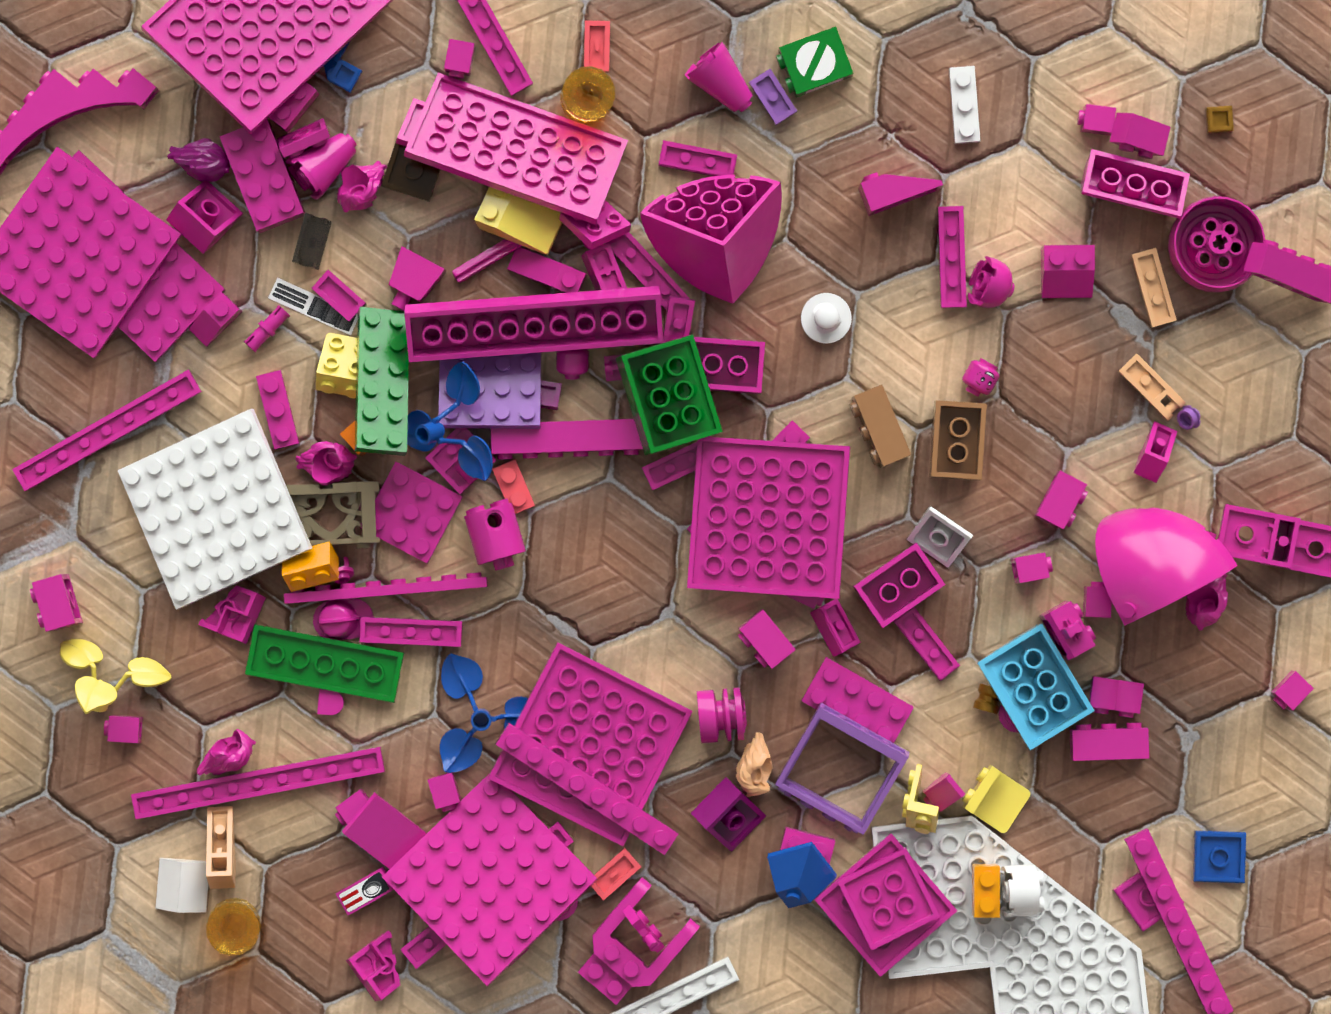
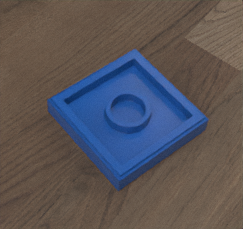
[1193,830,1246,883]

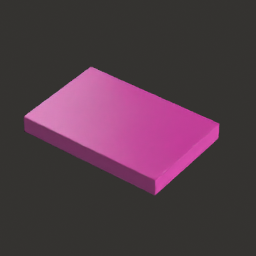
[342,792,427,869]

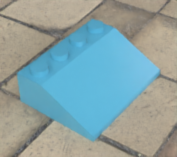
[977,624,1095,750]

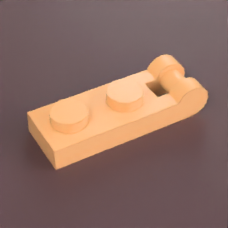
[1118,353,1186,421]

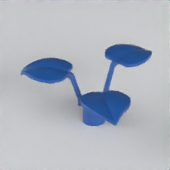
[407,361,493,481]
[440,654,528,773]

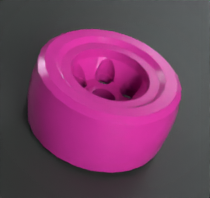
[1168,196,1266,292]

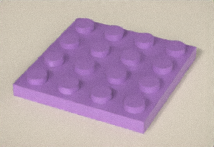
[438,352,541,429]

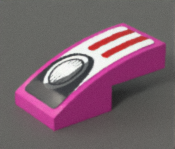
[336,867,394,915]

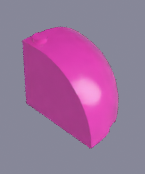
[640,175,782,304]
[1095,508,1238,626]

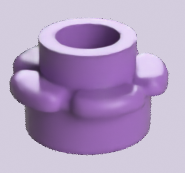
[1177,405,1201,430]

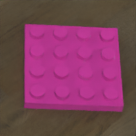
[814,833,957,977]

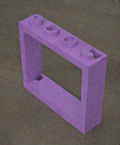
[775,703,909,835]

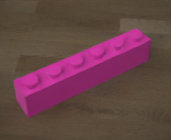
[491,419,643,460]

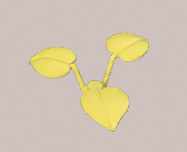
[60,639,172,714]

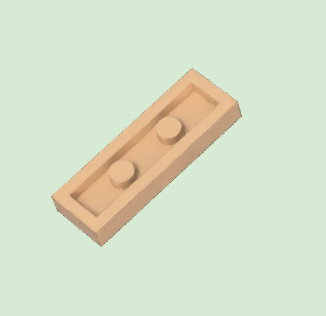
[1131,248,1177,328]

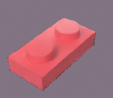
[584,21,610,73]
[492,459,535,514]
[591,848,642,901]

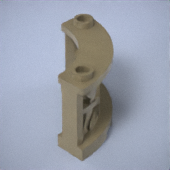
[286,481,380,549]

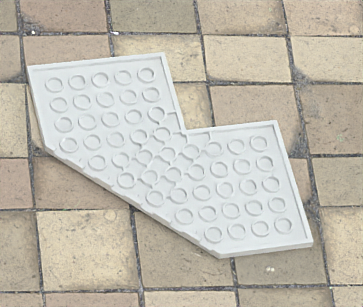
[871,815,1149,1014]

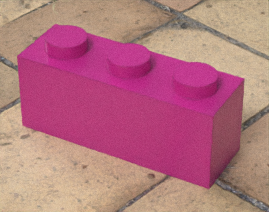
[1070,723,1149,761]

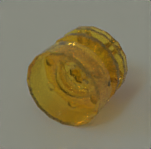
[560,66,615,125]
[206,898,261,956]

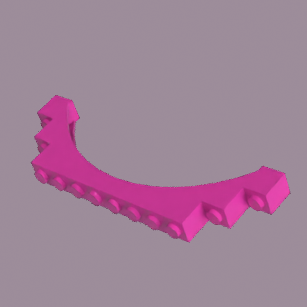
[0,68,160,175]

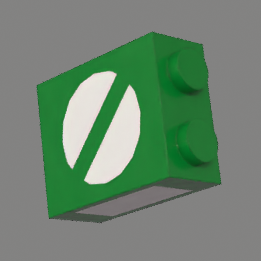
[776,26,854,98]

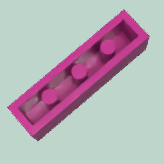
[1243,240,1331,304]

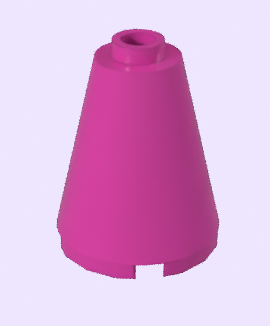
[684,42,753,112]
[285,133,357,200]

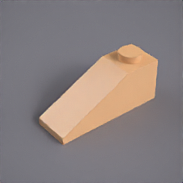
[206,806,236,889]

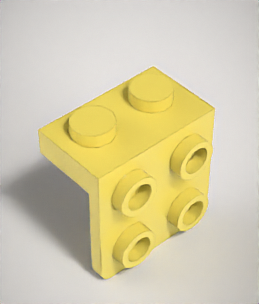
[315,333,357,398]
[902,764,939,834]
[962,765,1031,833]

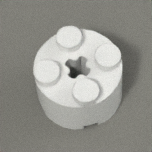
[1000,864,1044,917]

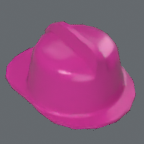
[313,598,374,640]

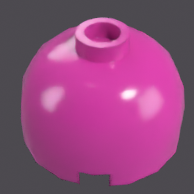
[968,256,1015,308]

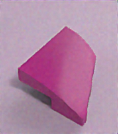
[198,585,266,644]
[346,930,400,1001]

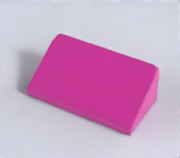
[810,599,861,656]

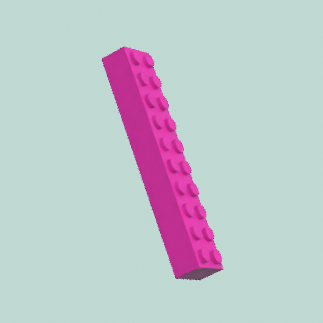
[404,286,663,362]

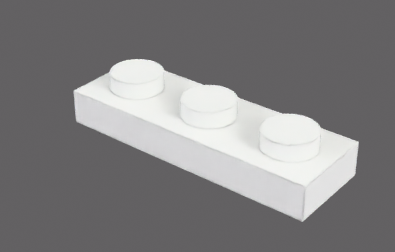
[949,66,980,144]

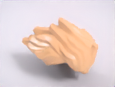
[736,732,773,797]

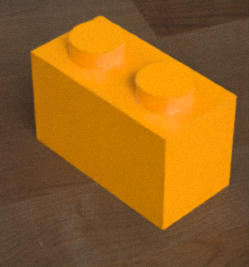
[282,541,339,592]
[972,864,1000,918]

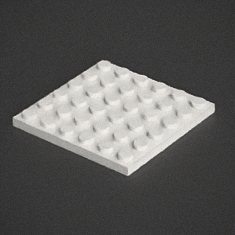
[118,409,313,610]

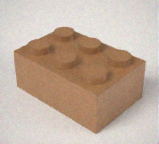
[849,384,911,468]
[929,400,987,481]

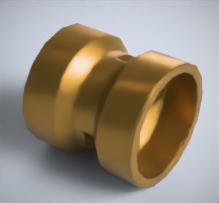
[973,683,999,714]

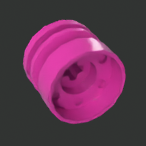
[697,687,747,744]

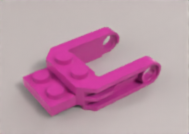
[578,877,700,1005]

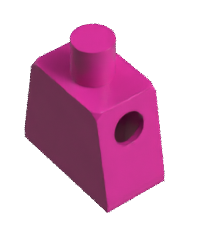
[389,246,446,311]

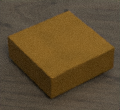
[1206,106,1234,133]

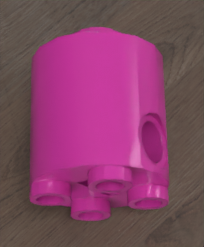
[464,498,526,571]

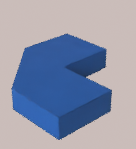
[324,41,363,93]

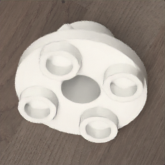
[801,293,852,344]

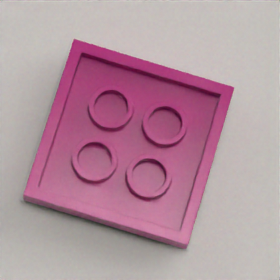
[360,462,463,564]
[837,847,940,951]

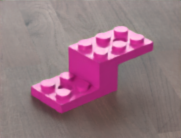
[1218,504,1331,578]

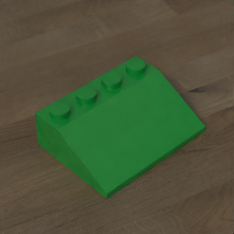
[615,334,723,456]

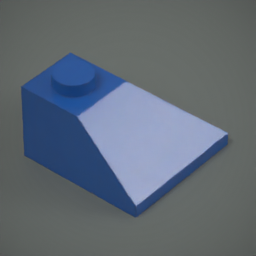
[767,842,837,908]

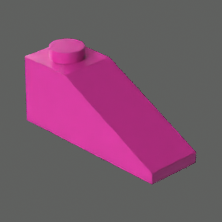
[507,247,586,293]

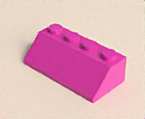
[1081,149,1190,219]

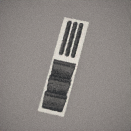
[268,278,358,335]

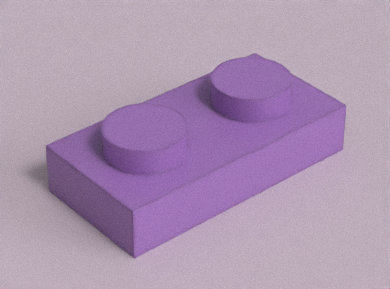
[749,69,797,125]

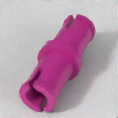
[244,305,290,353]

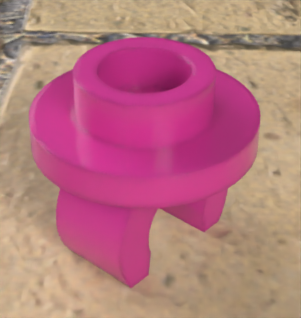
[334,557,354,584]

